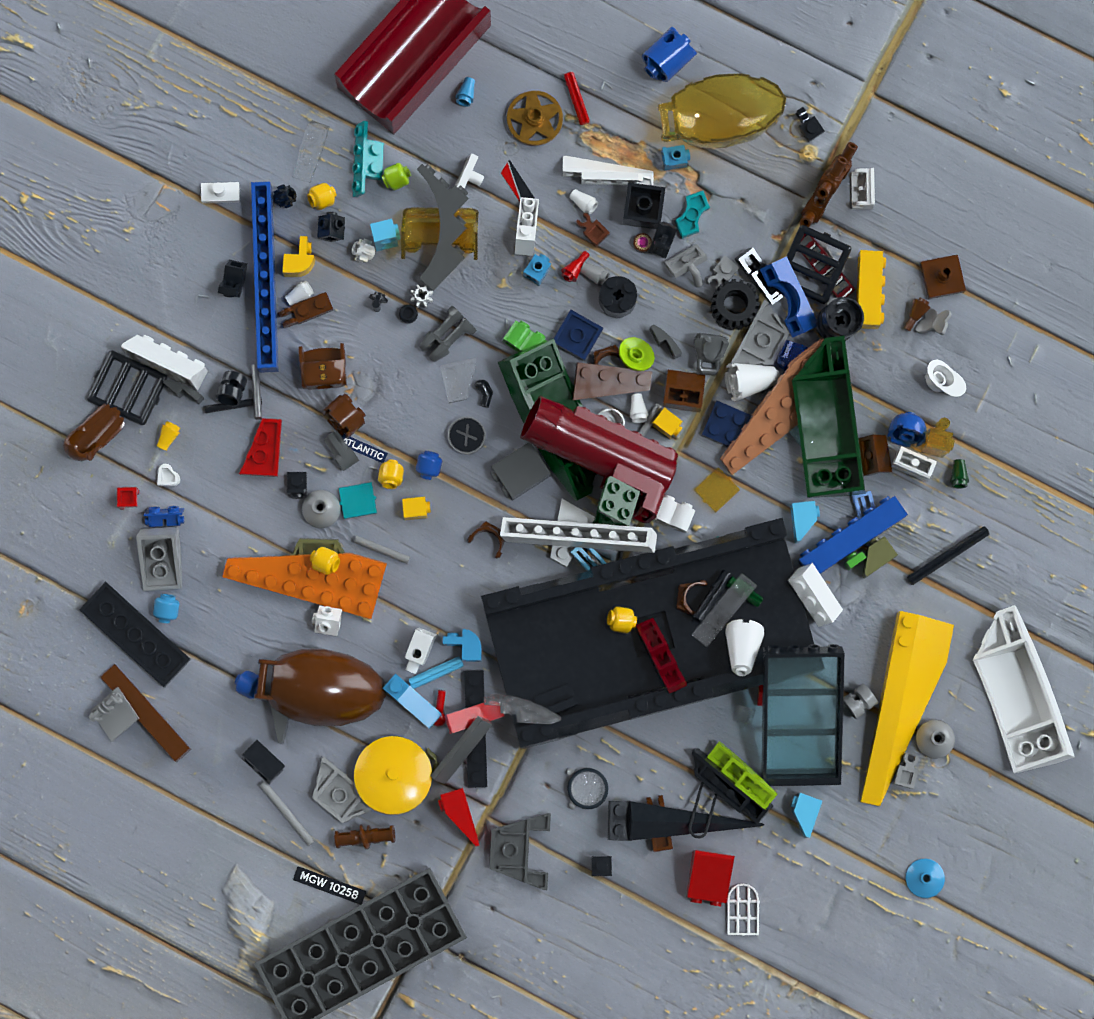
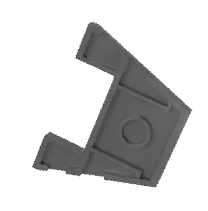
[489,813,551,890]

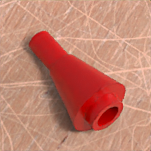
[561,251,590,282]

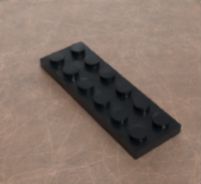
[79,581,191,688]

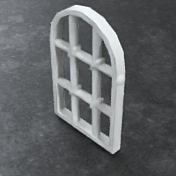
[727,883,760,936]

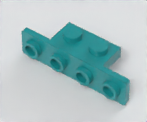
[352,121,384,198]

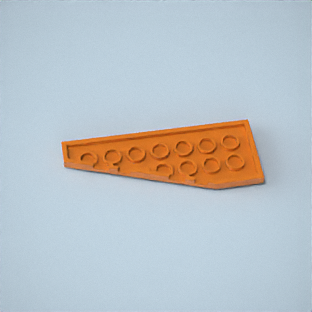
[222,553,387,619]

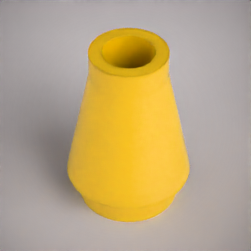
[156,421,180,451]

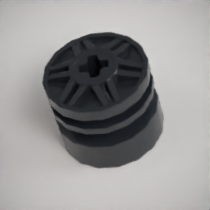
[816,297,864,341]

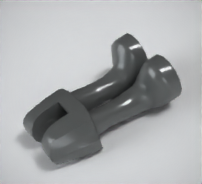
[419,306,477,362]

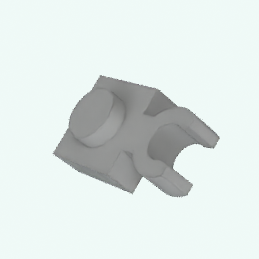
[707,256,740,290]
[894,753,919,789]

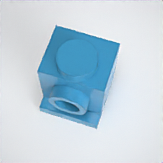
[661,145,690,171]
[523,254,551,286]

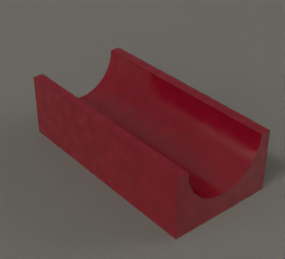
[334,0,491,135]

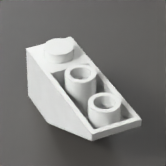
[515,197,539,256]

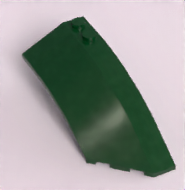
[792,335,866,498]
[498,339,597,501]

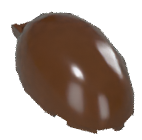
[254,649,387,726]

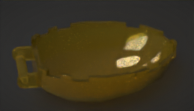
[658,73,786,148]

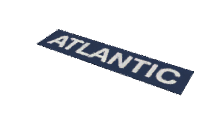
[341,434,388,463]

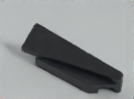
[692,748,773,824]

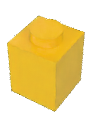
[652,407,683,439]
[402,497,431,520]

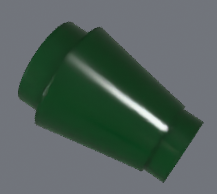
[950,459,969,489]

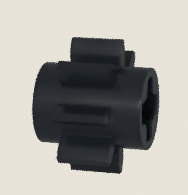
[273,184,297,208]

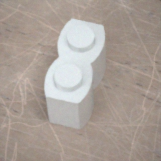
[654,495,695,533]

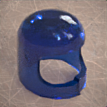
[777,340,808,371]

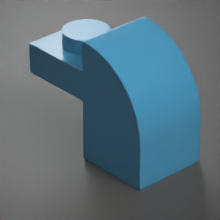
[443,629,482,662]

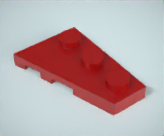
[239,418,282,477]

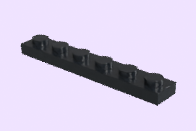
[464,670,488,788]

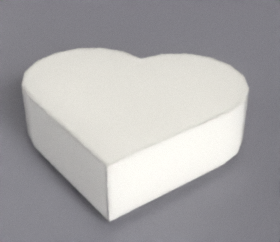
[157,464,180,487]

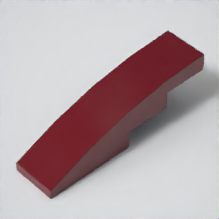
[636,618,687,694]

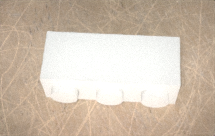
[788,563,843,627]

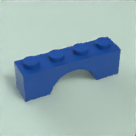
[760,256,816,338]

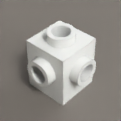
[312,605,342,636]

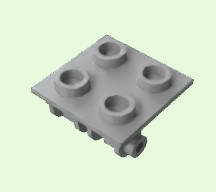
[89,687,139,742]

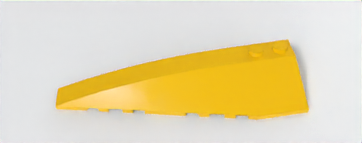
[860,611,954,806]

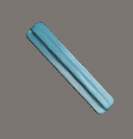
[409,657,464,689]

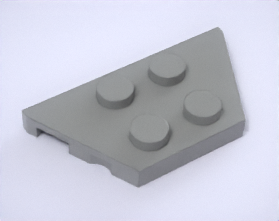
[731,300,790,366]
[312,756,373,823]

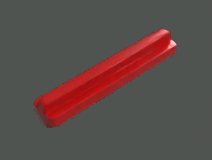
[564,72,590,125]

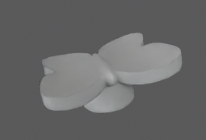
[915,309,951,335]

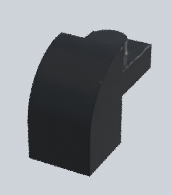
[218,259,248,298]

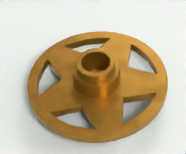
[507,91,563,146]

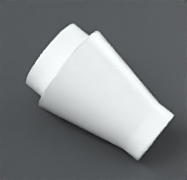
[569,189,598,215]
[285,281,314,306]
[630,394,649,423]

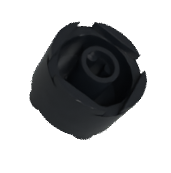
[599,276,637,318]

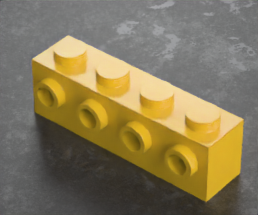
[856,250,886,329]

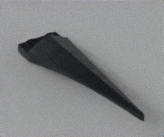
[608,801,764,841]

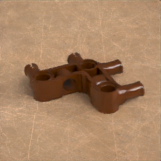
[800,142,858,227]

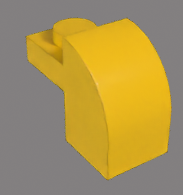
[283,236,315,277]

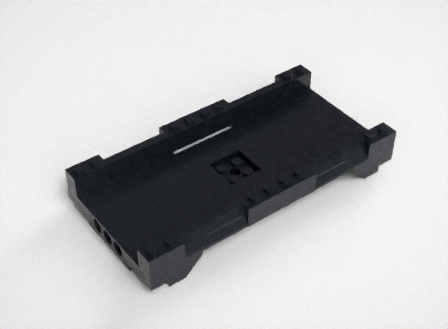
[481,518,824,750]

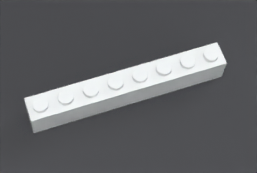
[500,517,657,553]

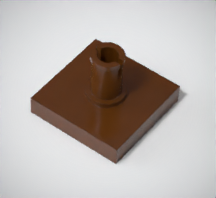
[920,255,966,299]

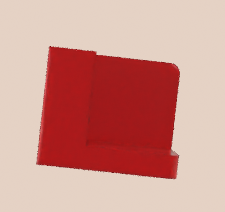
[117,487,139,510]

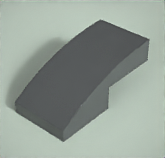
[650,325,682,359]
[163,380,204,404]

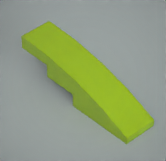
[707,741,777,809]

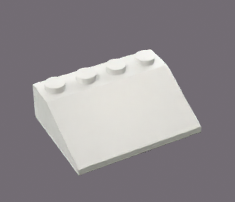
[121,335,208,391]

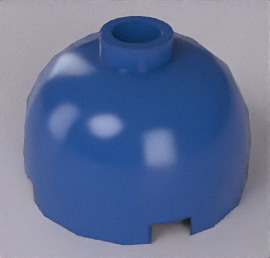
[887,412,927,447]

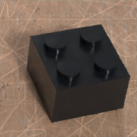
[622,182,666,229]

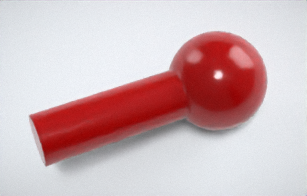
[434,690,446,727]

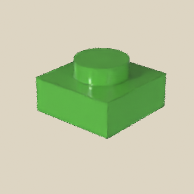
[844,551,867,571]

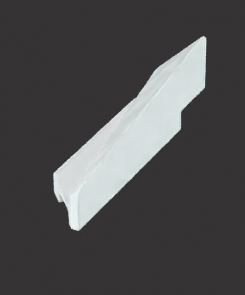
[563,156,653,186]

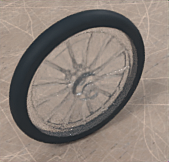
[567,768,609,809]

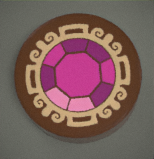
[633,233,652,253]

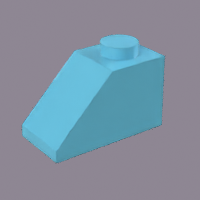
[790,501,820,544]
[790,793,822,838]

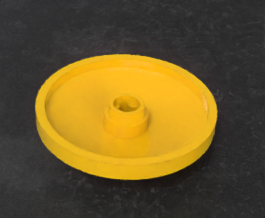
[354,736,432,815]

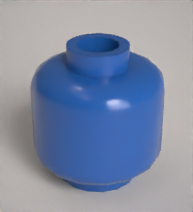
[415,450,442,480]
[235,671,259,699]

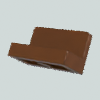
[859,434,892,476]

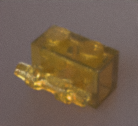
[920,417,955,458]

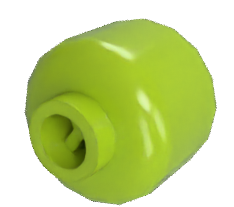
[382,163,411,191]

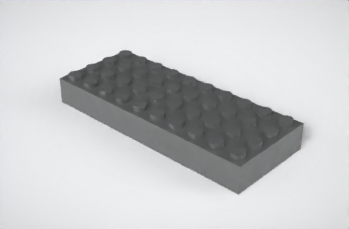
[254,868,467,1019]

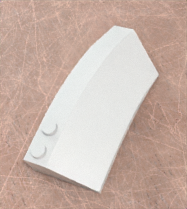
[972,605,1075,773]

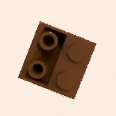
[662,369,705,413]

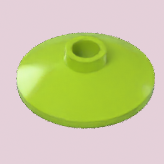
[619,337,655,371]

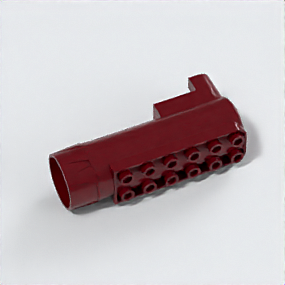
[520,396,678,523]

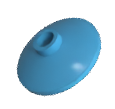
[906,859,945,898]

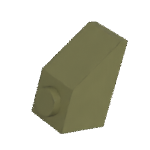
[862,536,898,579]

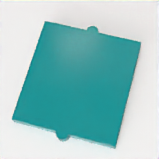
[339,482,377,519]

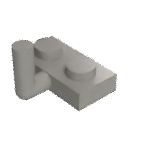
[665,244,708,287]

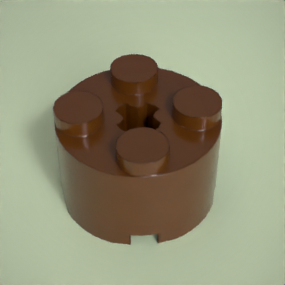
[322,394,366,439]

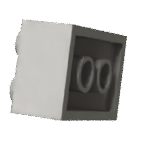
[136,527,182,591]

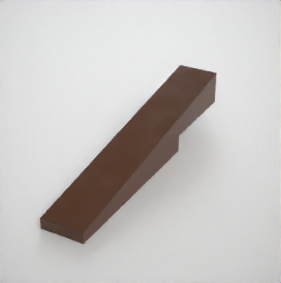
[101,664,191,762]

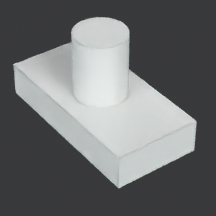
[455,154,484,188]
[201,182,240,203]

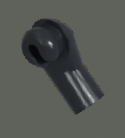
[475,380,493,408]

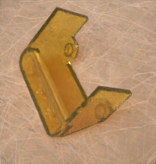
[401,207,479,260]

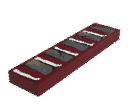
[800,234,856,298]

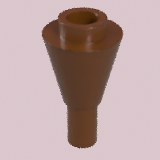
[904,297,931,331]

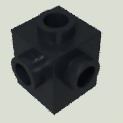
[317,212,345,242]

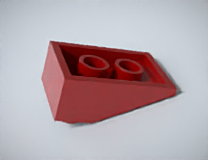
[438,788,480,847]

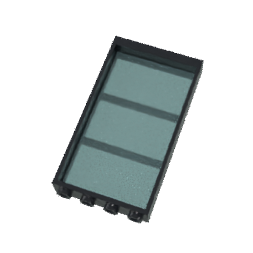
[761,644,845,786]

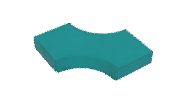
[675,191,710,239]

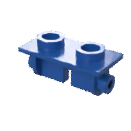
[144,506,184,527]

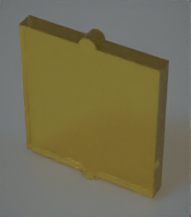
[694,467,740,512]

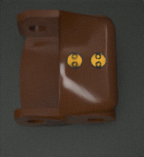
[299,343,347,390]

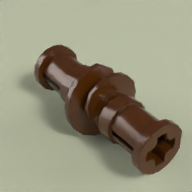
[334,825,396,849]

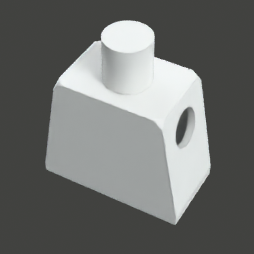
[405,627,437,674]

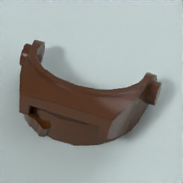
[593,345,629,369]
[467,521,505,559]
[676,580,707,615]

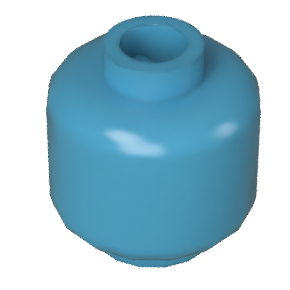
[153,594,180,623]

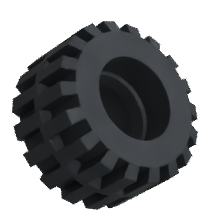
[710,279,760,330]

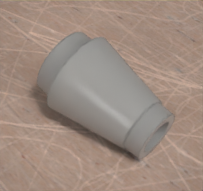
[580,263,610,285]

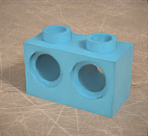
[370,219,401,251]

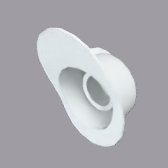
[925,360,966,397]

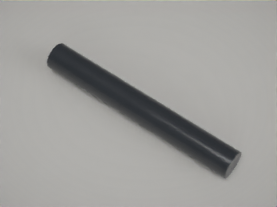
[205,398,262,413]

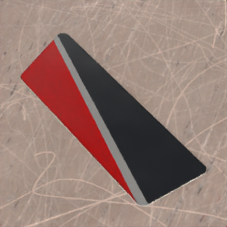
[501,160,535,202]

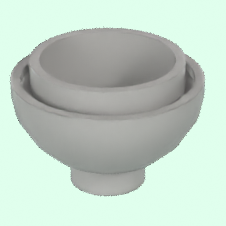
[302,490,340,528]
[916,720,955,759]

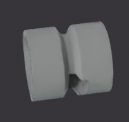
[843,683,878,719]

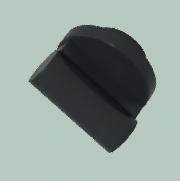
[369,292,388,312]

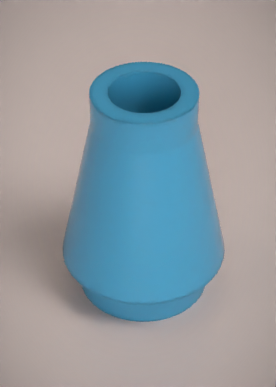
[455,77,475,107]

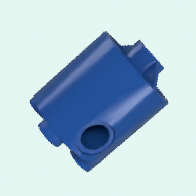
[642,27,697,82]

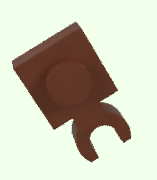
[576,213,610,247]

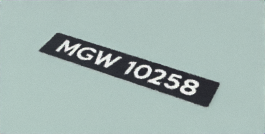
[293,866,366,905]

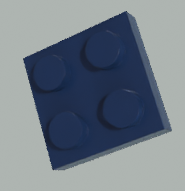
[554,310,604,362]
[701,400,752,447]

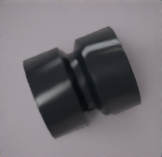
[216,371,247,407]

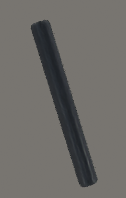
[907,526,990,585]

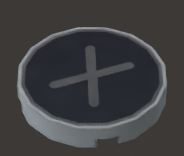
[448,417,486,455]

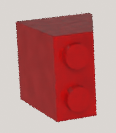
[686,850,735,907]

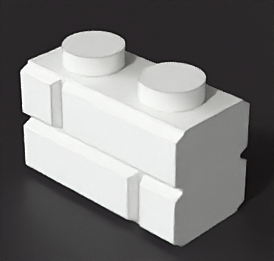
[891,446,937,482]

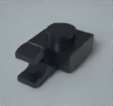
[795,107,825,143]

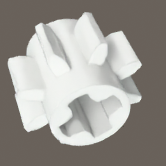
[352,238,375,263]
[411,285,433,308]

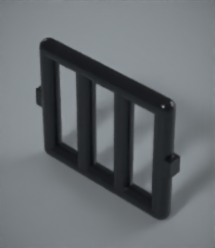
[787,225,852,304]
[87,351,168,425]

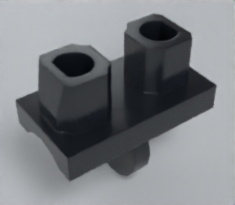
[648,221,677,259]

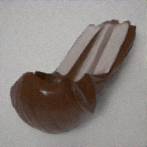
[63,404,125,462]

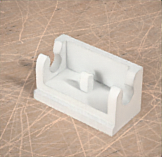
[851,168,875,210]

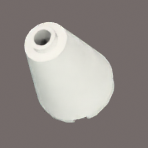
[725,363,780,401]
[725,619,764,676]

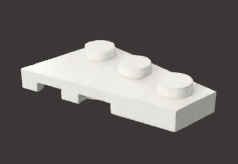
[550,499,594,568]

